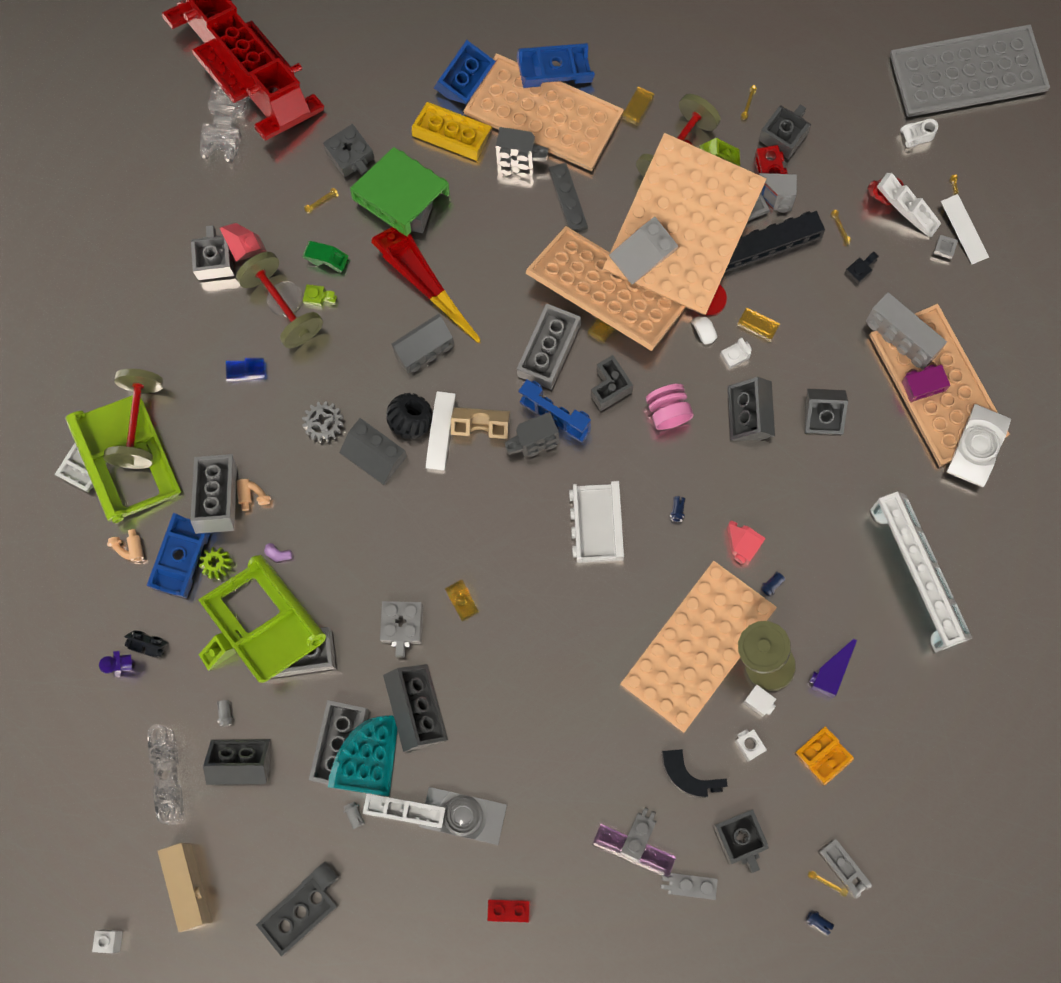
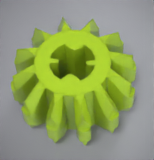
[199,547,233,580]

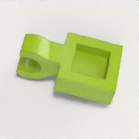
[303,284,337,306]

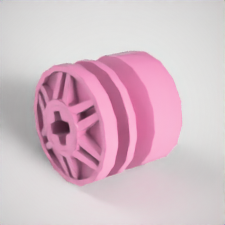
[646,384,694,430]

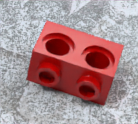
[755,145,788,174]
[487,899,530,923]

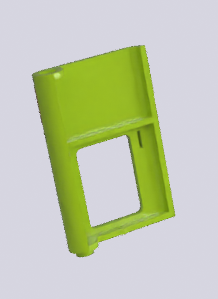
[65,395,181,523]
[198,555,326,683]

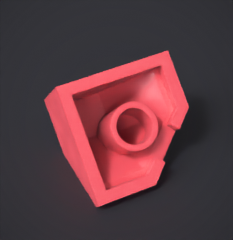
[220,223,267,262]
[727,521,766,565]

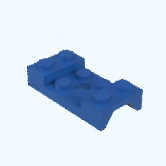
[516,43,595,88]
[518,379,591,442]
[147,513,210,599]

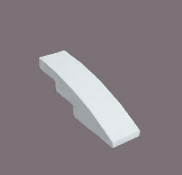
[877,173,941,237]
[426,391,456,470]
[363,794,445,828]

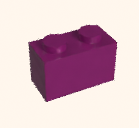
[902,365,950,402]

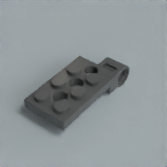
[256,861,339,957]

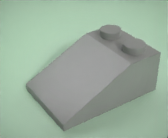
[609,217,678,285]

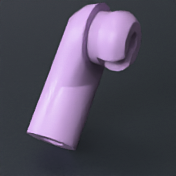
[264,543,292,562]

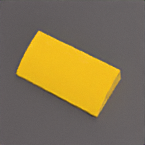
[412,102,492,161]

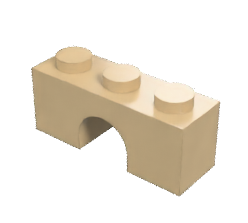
[451,407,510,439]

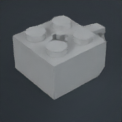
[191,225,235,280]
[380,601,424,658]

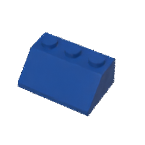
[434,40,496,104]

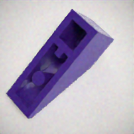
[809,639,857,698]

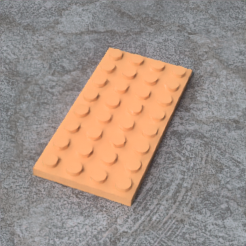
[464,53,624,171]
[526,226,686,351]
[869,304,1010,467]
[620,561,777,733]

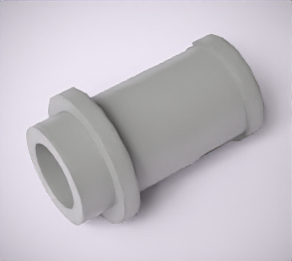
[217,700,233,726]
[343,802,365,829]

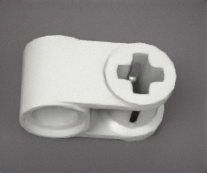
[900,119,938,148]

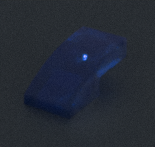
[226,358,265,381]

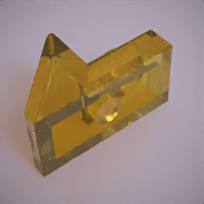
[588,318,615,345]
[445,580,479,621]

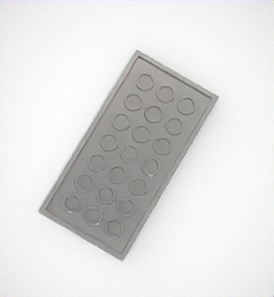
[890,24,1050,117]

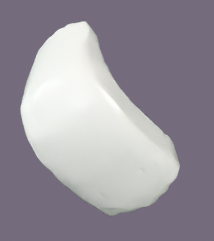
[691,316,717,344]

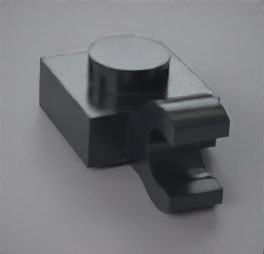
[845,251,879,284]

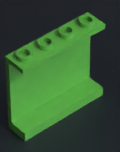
[350,147,450,236]

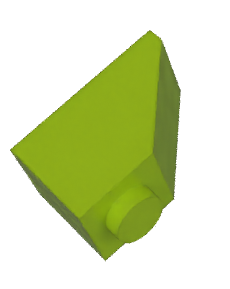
[700,138,740,166]
[198,633,236,671]

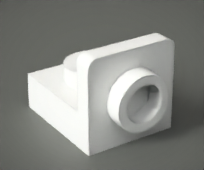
[720,338,752,369]

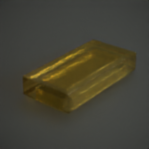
[622,86,654,126]
[737,308,780,342]

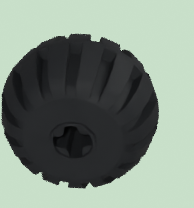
[386,393,433,439]

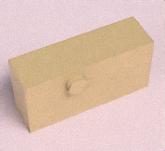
[158,843,212,932]

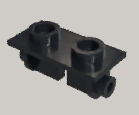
[124,630,169,658]

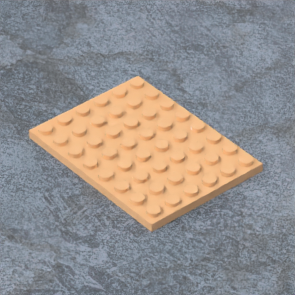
[603,133,766,315]

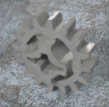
[302,401,344,443]

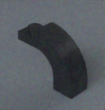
[661,749,728,798]

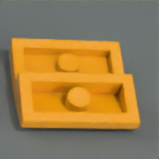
[796,726,854,786]

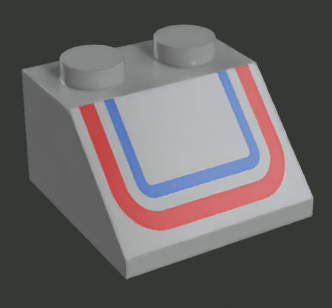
[759,173,797,213]

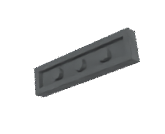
[549,162,588,232]

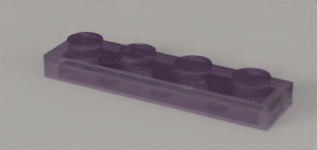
[592,824,676,878]

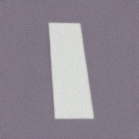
[941,194,989,264]

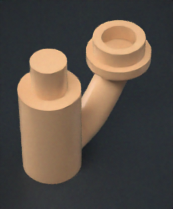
[236,479,271,511]
[107,529,144,561]

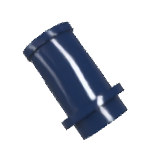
[670,496,685,522]
[761,571,786,596]
[806,910,834,935]

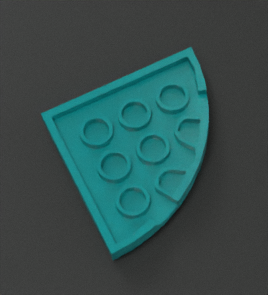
[328,715,397,796]

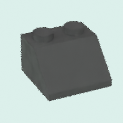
[805,389,848,435]

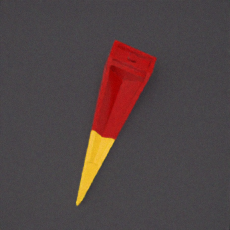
[371,227,480,343]

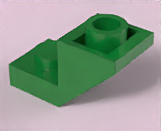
[302,241,349,272]

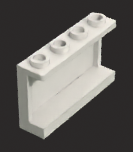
[569,481,624,563]

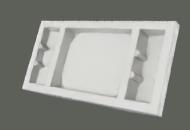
[947,404,1011,487]
[55,443,108,493]

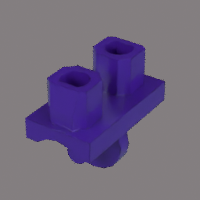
[99,651,132,677]

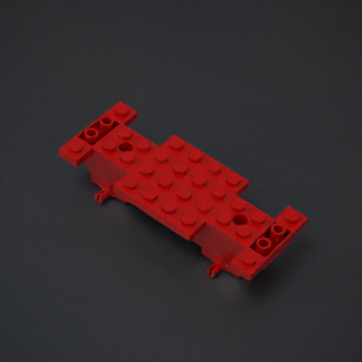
[162,0,324,141]

